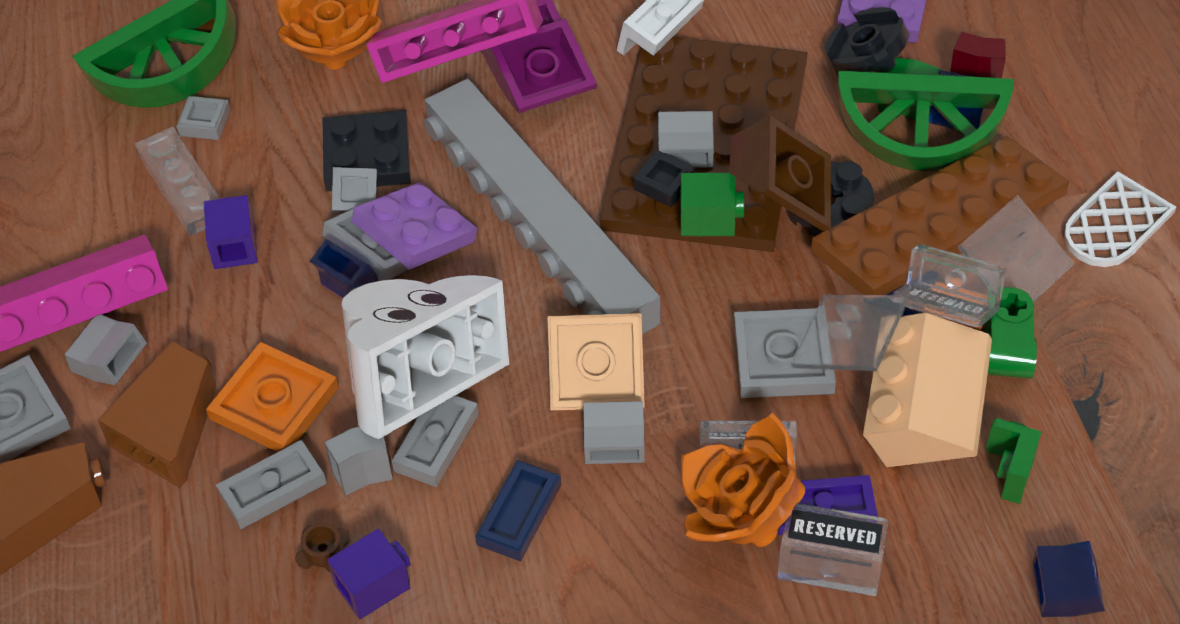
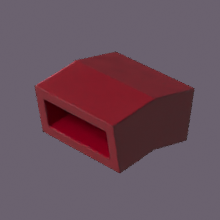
[949,32,1006,78]

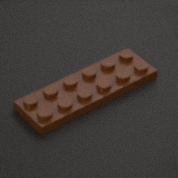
[811,135,1069,303]

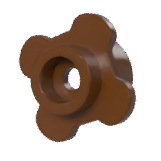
[295,522,350,572]

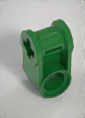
[985,287,1037,379]

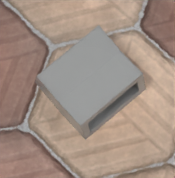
[658,111,714,167]
[64,314,147,385]
[583,401,645,464]
[324,427,393,496]

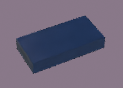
[475,460,562,562]

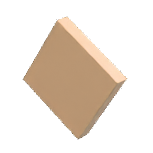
[548,313,645,411]

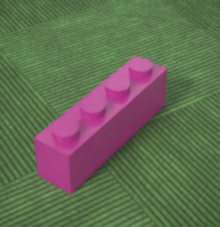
[366,0,543,83]
[0,234,168,352]

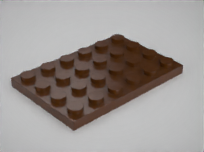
[600,37,808,252]

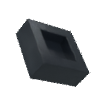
[634,150,695,207]

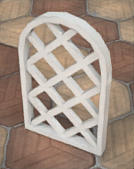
[1064,171,1177,267]

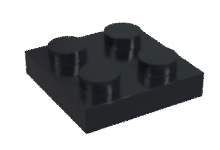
[322,110,411,191]

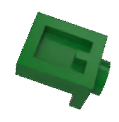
[986,418,1042,504]

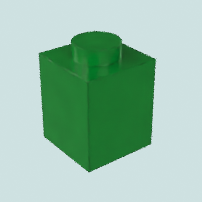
[681,173,744,236]

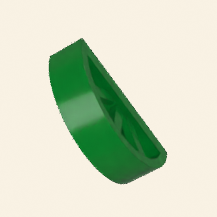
[72,0,236,108]
[838,71,1014,171]

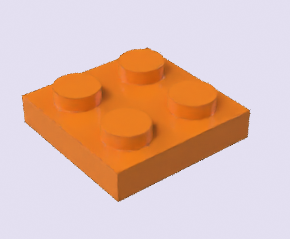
[206,342,339,452]

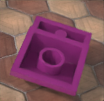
[481,0,597,113]

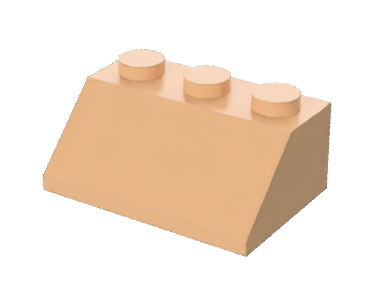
[863,313,992,467]

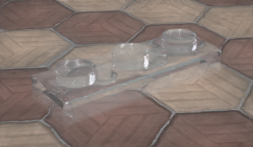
[134,126,220,236]

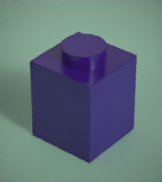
[204,195,258,269]
[327,528,411,620]

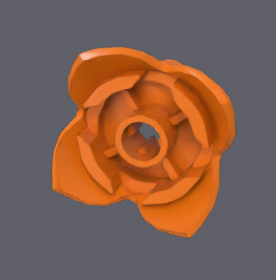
[276,0,382,70]
[681,413,805,547]

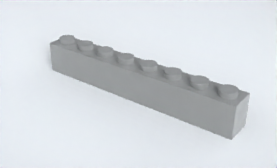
[424,78,661,334]

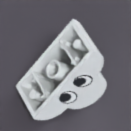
[342,275,509,439]

